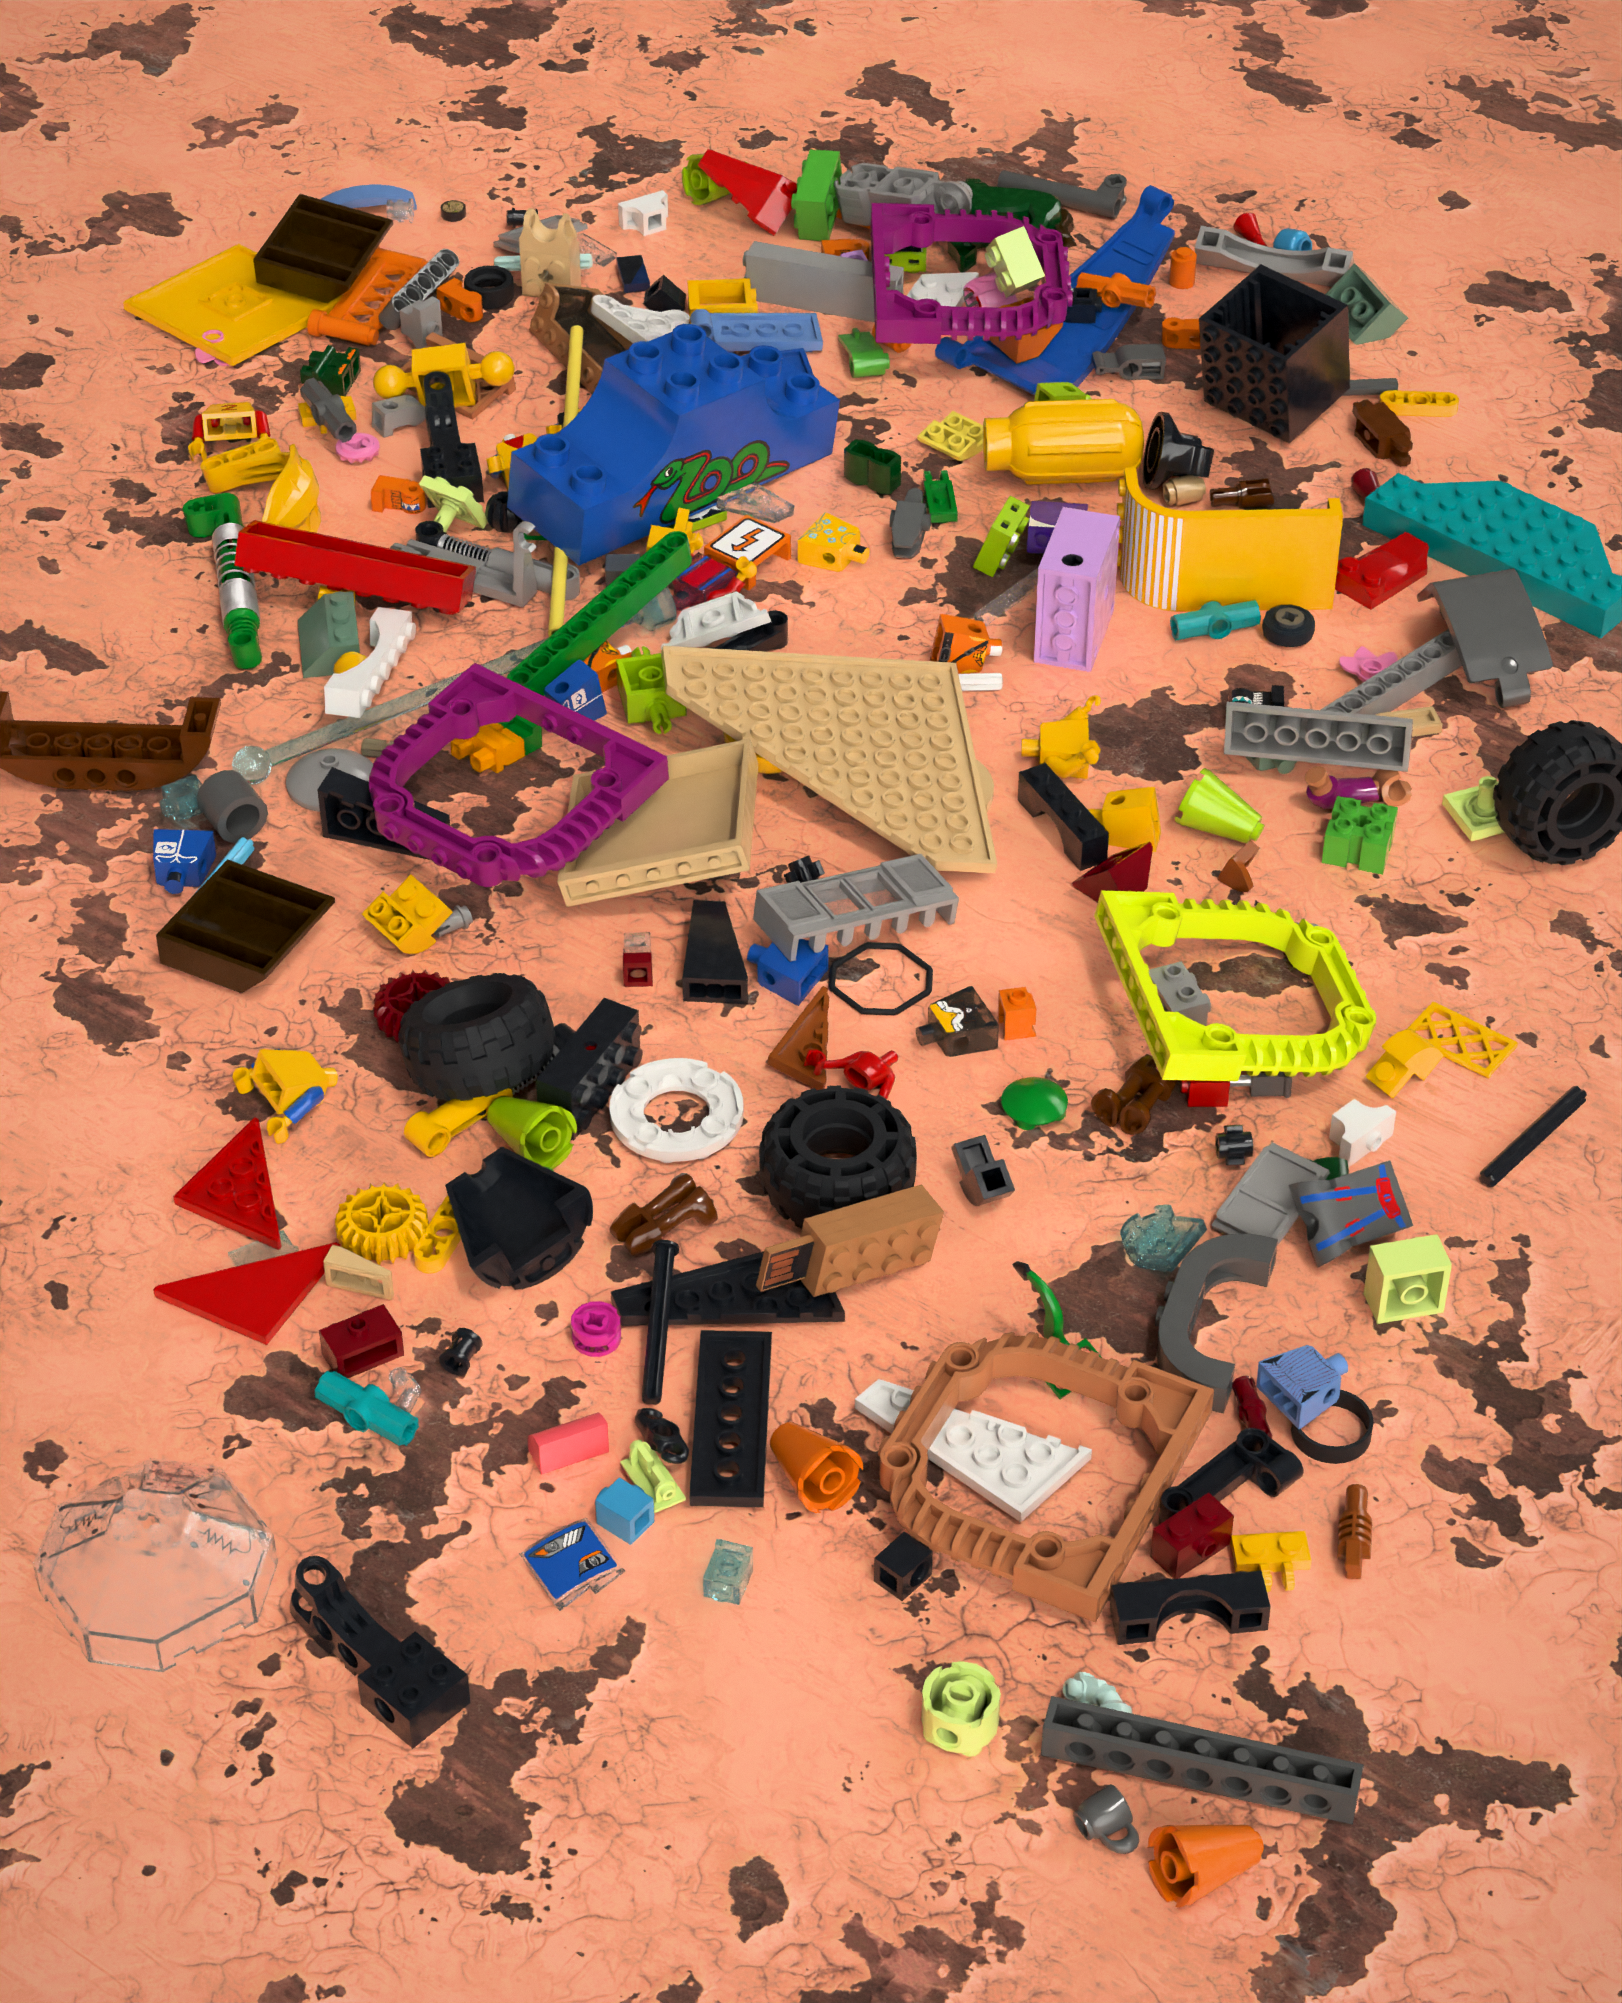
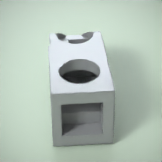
[372,395,425,438]

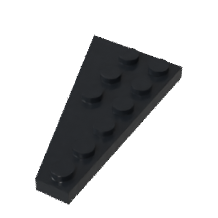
[610,1251,845,1326]

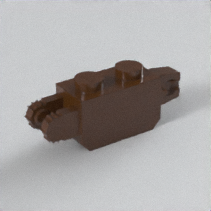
[1352,399,1413,467]

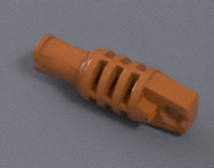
[1337,1484,1372,1579]

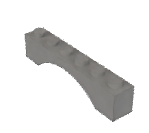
[1195,226,1354,287]

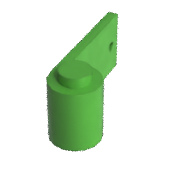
[838,328,890,378]

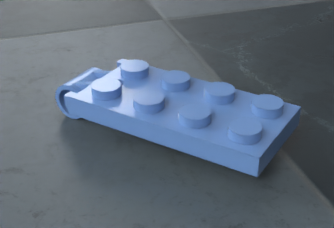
[690,309,823,352]

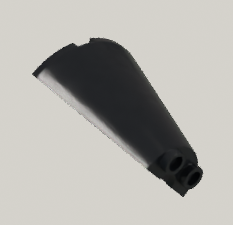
[445,1147,593,1290]

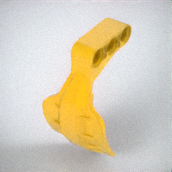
[200,438,321,533]

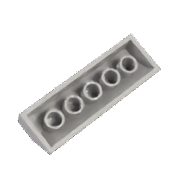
[1224,701,1413,772]

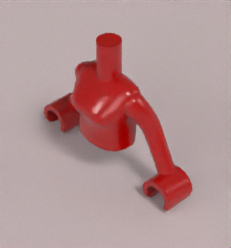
[803,1050,898,1099]

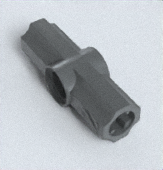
[300,378,357,443]

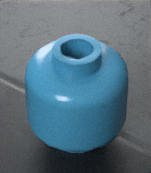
[1273,228,1312,251]

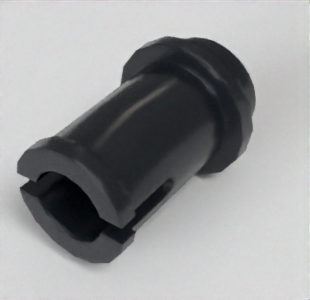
[506,207,538,228]

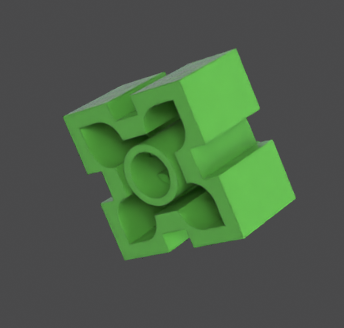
[1322,796,1398,875]

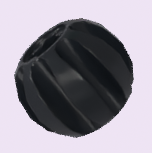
[485,491,523,533]

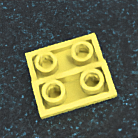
[917,411,983,461]

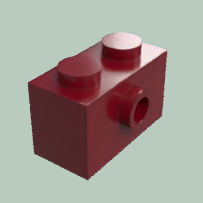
[319,1304,404,1378]
[1150,1492,1234,1579]

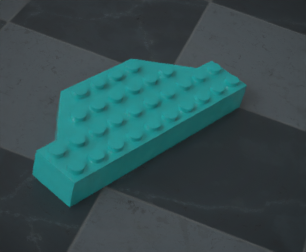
[1362,473,1622,639]

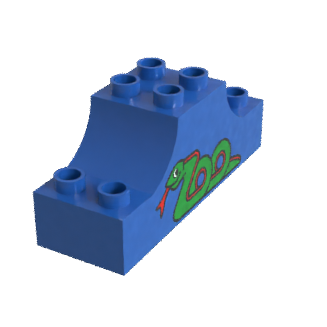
[507,324,840,566]

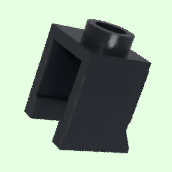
[1064,287,1102,323]

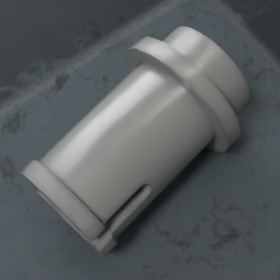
[434,905,473,938]

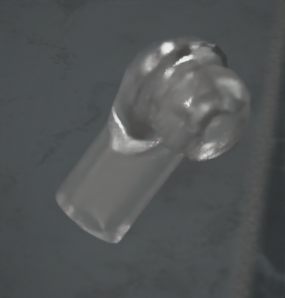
[389,1367,421,1413]

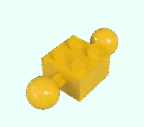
[373,343,515,408]

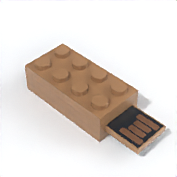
[756,1184,944,1297]

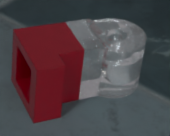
[623,932,653,987]

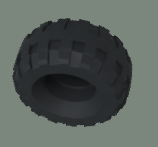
[1493,720,1622,865]
[398,973,556,1101]
[759,1085,917,1229]

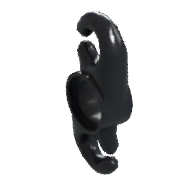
[635,1408,689,1464]

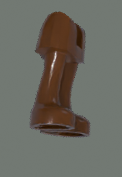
[1091,1054,1177,1135]
[610,1173,718,1256]

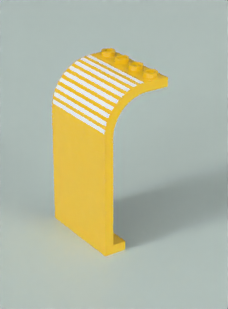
[1117,467,1343,612]

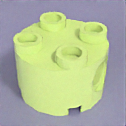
[921,1661,1001,1757]

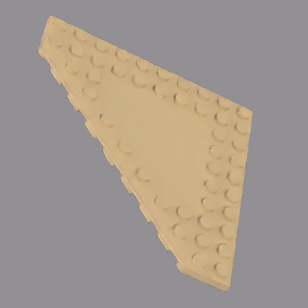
[661,646,997,873]

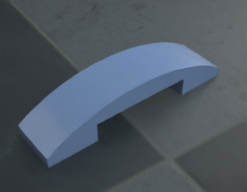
[321,184,417,213]

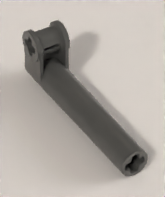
[997,170,1127,219]

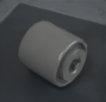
[196,770,268,843]

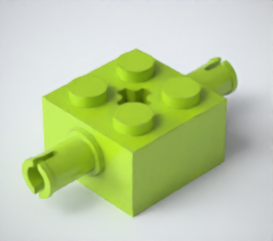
[616,646,687,734]

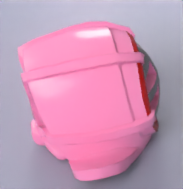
[963,272,1018,308]

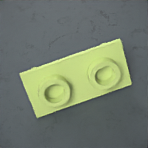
[620,1440,686,1513]

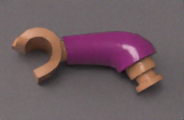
[1305,766,1412,809]

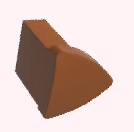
[1218,840,1260,892]

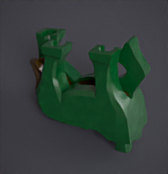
[948,178,1077,273]

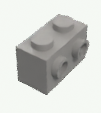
[1149,961,1211,1026]

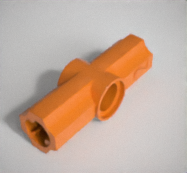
[1076,272,1156,309]

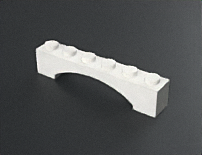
[324,607,416,718]

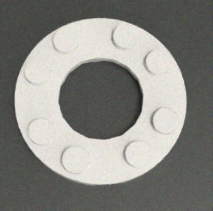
[609,1058,744,1163]

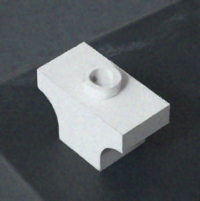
[618,190,668,236]
[1329,1099,1396,1168]

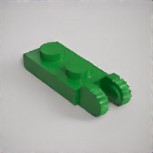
[923,470,958,523]

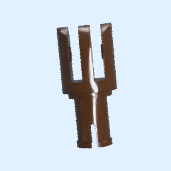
[1210,478,1274,509]

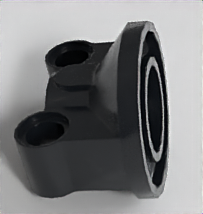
[1142,412,1214,490]

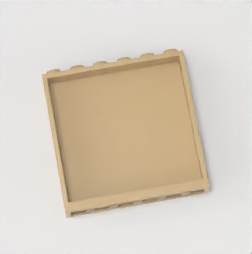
[557,738,759,907]

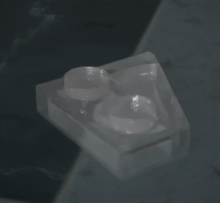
[716,483,795,523]

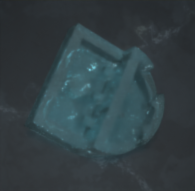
[1120,1205,1207,1272]

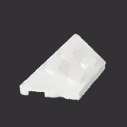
[907,272,979,307]
[661,591,771,650]

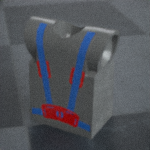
[1288,1160,1413,1267]

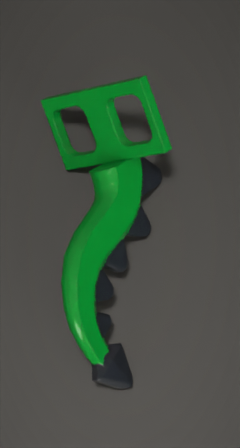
[1012,1261,1102,1399]

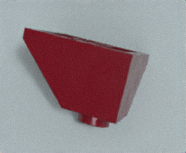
[1072,842,1153,903]

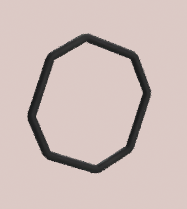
[829,942,933,1015]

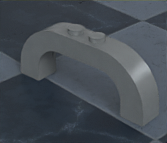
[1155,1234,1278,1414]

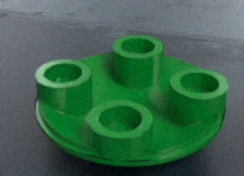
[1001,1077,1068,1130]

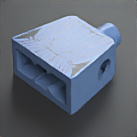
[1256,1345,1348,1429]

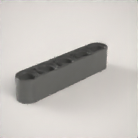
[379,249,459,330]

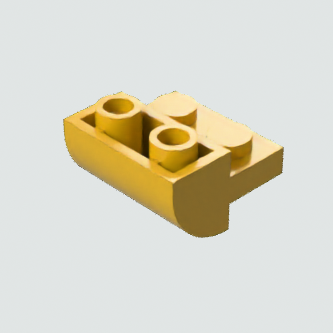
[362,874,453,954]

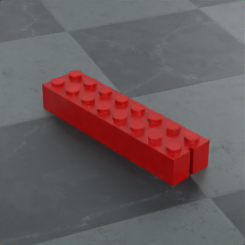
[234,520,476,615]

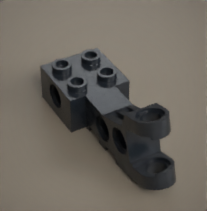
[420,371,484,508]
[289,1556,471,1749]

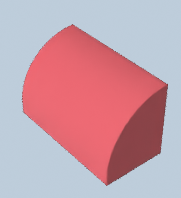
[528,1412,609,1475]

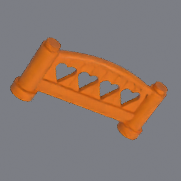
[307,246,428,346]

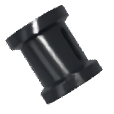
[439,1328,483,1375]

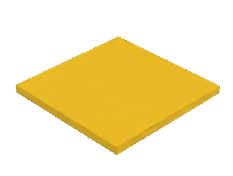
[123,244,342,366]

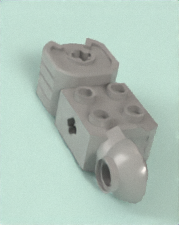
[834,163,973,226]

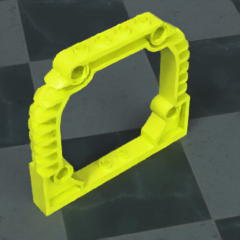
[1094,890,1376,1081]

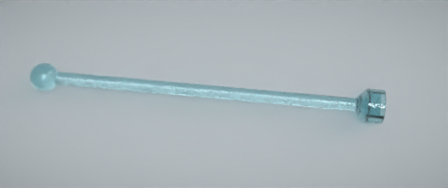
[232,587,676,785]

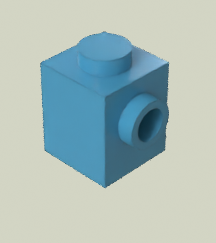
[595,1477,655,1545]

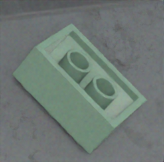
[1326,263,1408,345]
[298,592,360,678]

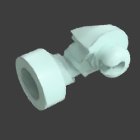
[1063,1672,1132,1713]

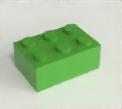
[791,149,842,241]

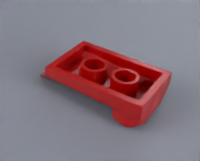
[1335,532,1429,610]

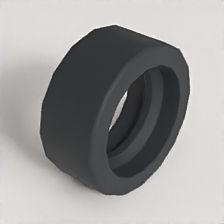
[464,265,514,309]

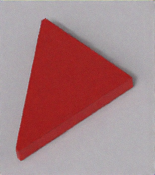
[173,1117,282,1250]
[153,1242,341,1345]

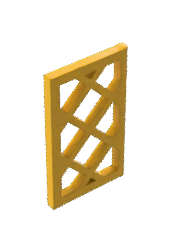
[1407,1001,1518,1079]

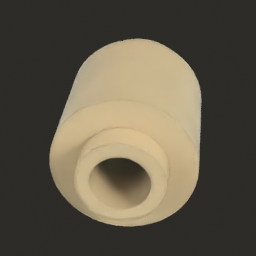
[1162,475,1206,506]

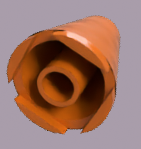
[770,1422,863,1513]
[1147,1825,1264,1908]

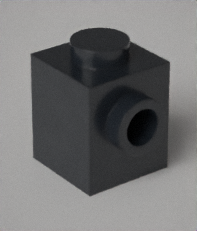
[643,275,686,312]

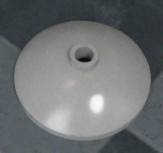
[286,748,373,812]

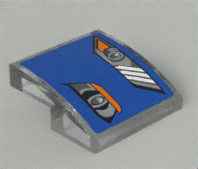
[519,1518,625,1611]

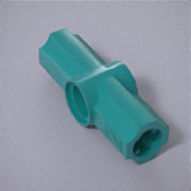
[1170,600,1261,641]
[314,1371,419,1446]

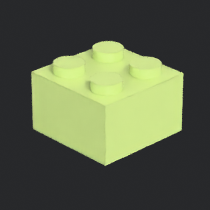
[985,226,1045,298]
[1363,1234,1452,1324]

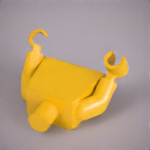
[1021,695,1101,779]

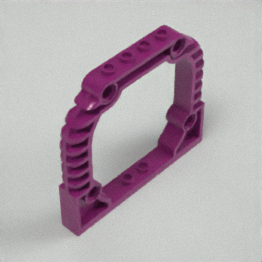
[870,203,1073,344]
[369,663,669,887]

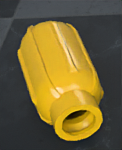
[983,399,1144,485]

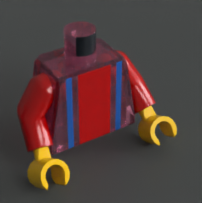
[671,529,757,611]

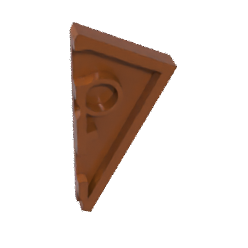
[767,986,830,1090]

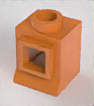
[997,987,1037,1041]

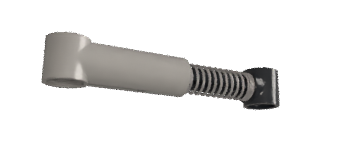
[415,521,580,600]

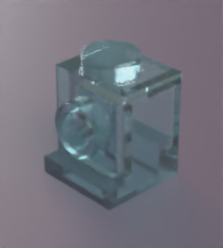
[159,775,205,822]
[703,1539,753,1605]

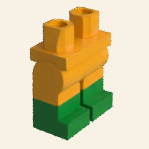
[451,715,542,773]

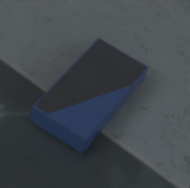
[616,255,650,293]

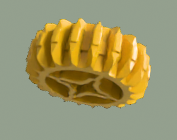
[335,1182,429,1265]

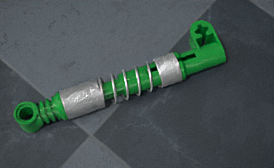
[182,493,262,669]

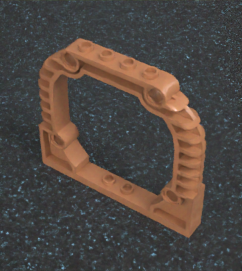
[878,1332,1214,1623]

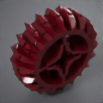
[373,969,451,1043]

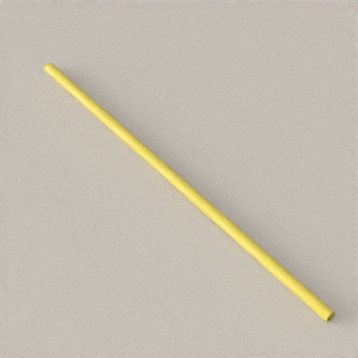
[548,325,583,637]

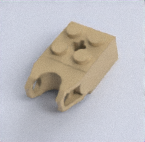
[519,208,581,303]

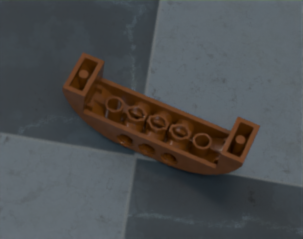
[0,691,221,791]

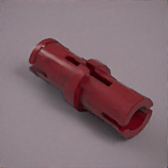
[1232,1376,1272,1439]

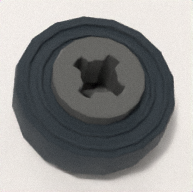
[1262,605,1315,647]

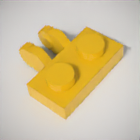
[1230,1531,1312,1592]

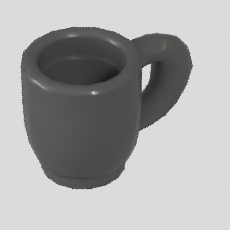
[1073,1784,1140,1854]

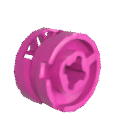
[571,1301,621,1357]

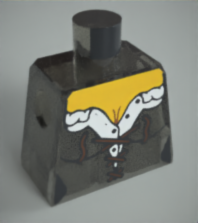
[916,986,999,1057]

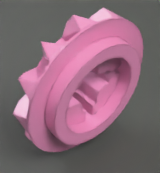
[336,433,380,464]

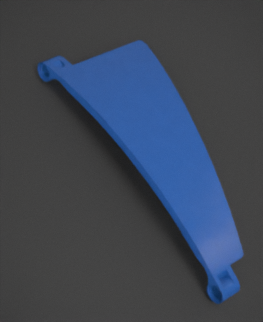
[935,185,1175,395]

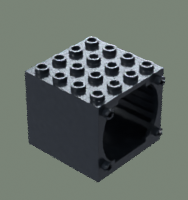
[1199,264,1350,443]

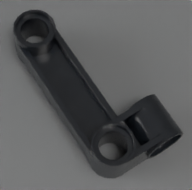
[710,610,788,652]
[1159,1428,1304,1524]

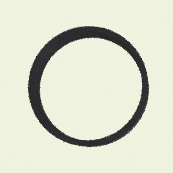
[1291,1390,1373,1464]

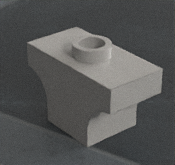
[400,296,443,349]

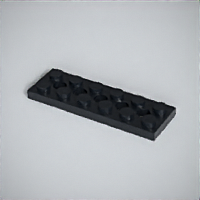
[689,1330,772,1508]

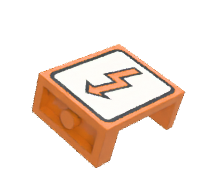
[704,515,791,591]

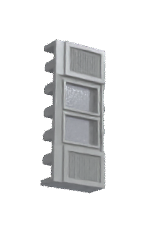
[753,854,959,962]

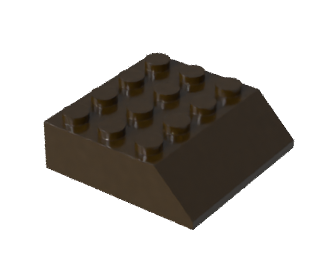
[253,194,394,303]
[156,859,335,993]

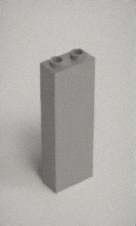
[743,241,904,322]

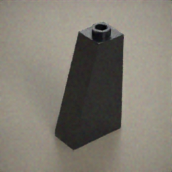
[682,900,748,1004]

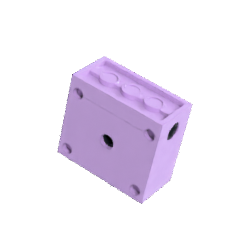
[1034,507,1120,672]

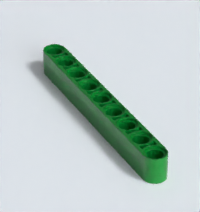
[507,531,692,696]

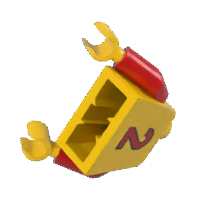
[188,402,271,461]

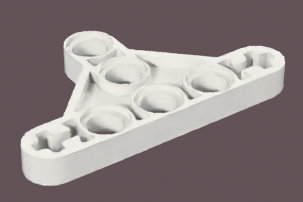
[591,295,690,344]

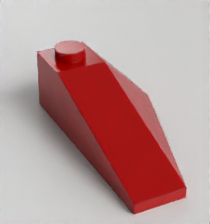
[698,149,797,236]

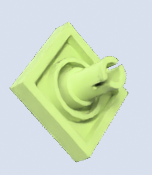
[419,475,488,533]
[1442,776,1505,841]

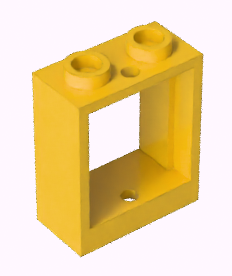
[687,278,758,324]

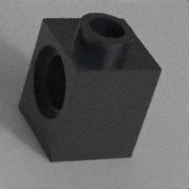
[874,1532,933,1601]

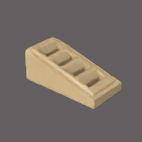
[323,1245,394,1300]

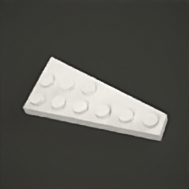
[855,1379,1092,1522]

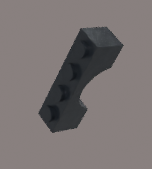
[1018,763,1109,871]
[1110,1571,1271,1645]

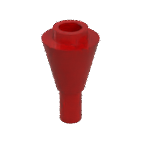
[1233,212,1268,247]

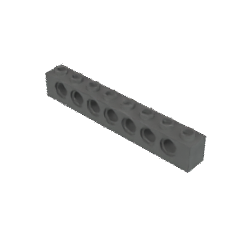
[1041,1696,1364,1825]

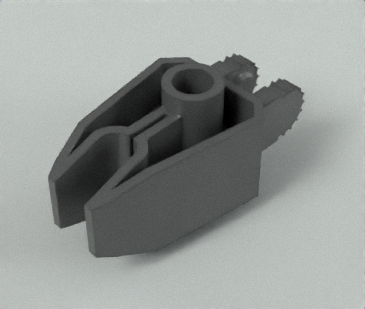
[890,488,931,559]

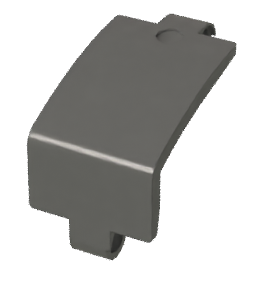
[1417,568,1553,708]

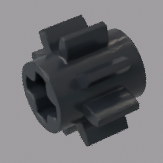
[784,855,825,883]
[1215,1125,1253,1165]

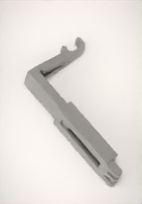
[390,521,537,607]

